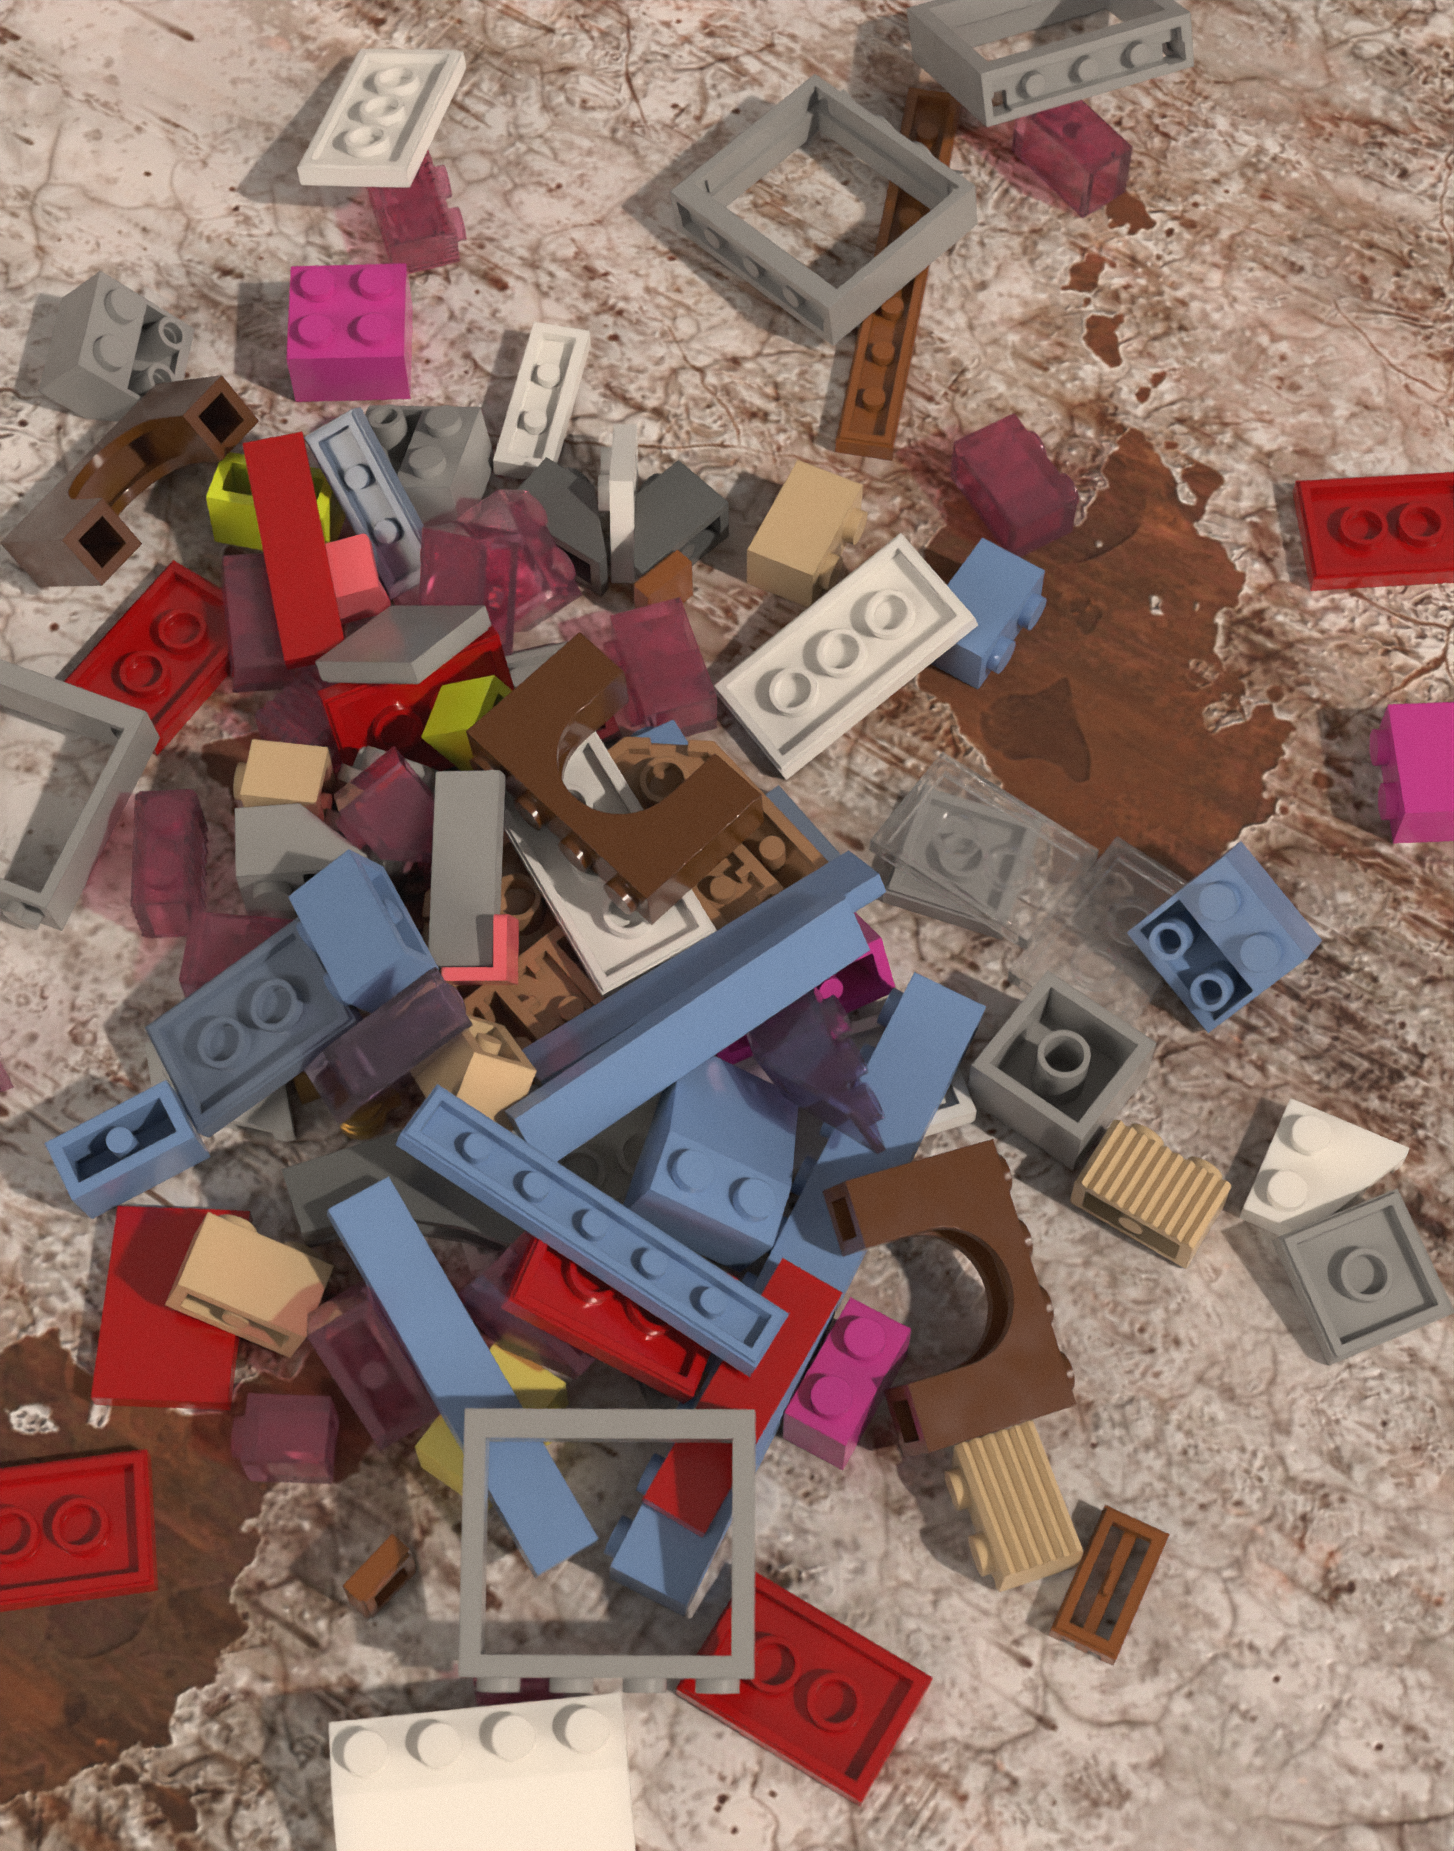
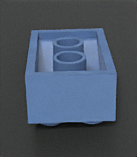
[623,1056,799,1272]

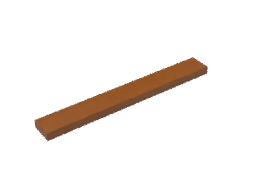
[835,87,962,461]

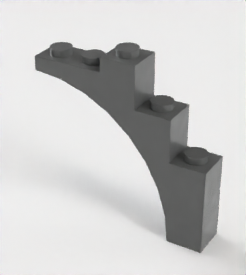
[281,1130,678,1409]

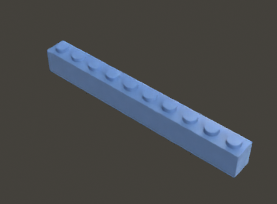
[604,972,986,1617]

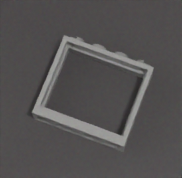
[907,0,1194,127]
[670,74,978,346]
[0,659,160,931]
[458,1408,756,1694]

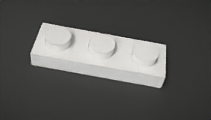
[493,322,591,480]

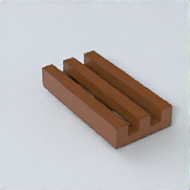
[1048,1505,1170,1666]

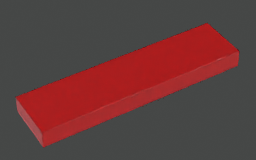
[242,431,345,670]
[641,1258,843,1538]

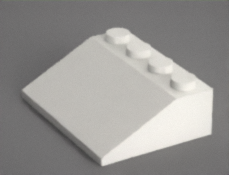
[329,1693,636,1851]

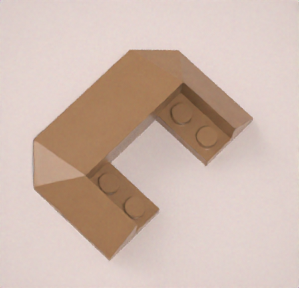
[422,736,829,1086]

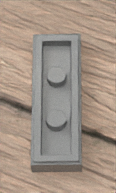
[428,770,505,970]

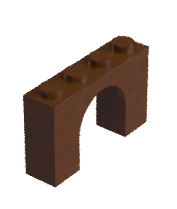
[0,375,259,587]
[466,632,764,925]
[822,1139,1077,1458]

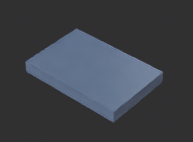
[145,917,366,1138]

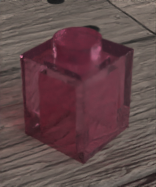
[231,1393,339,1484]

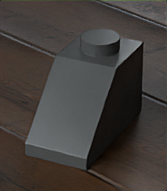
[503,457,609,597]
[634,460,729,581]

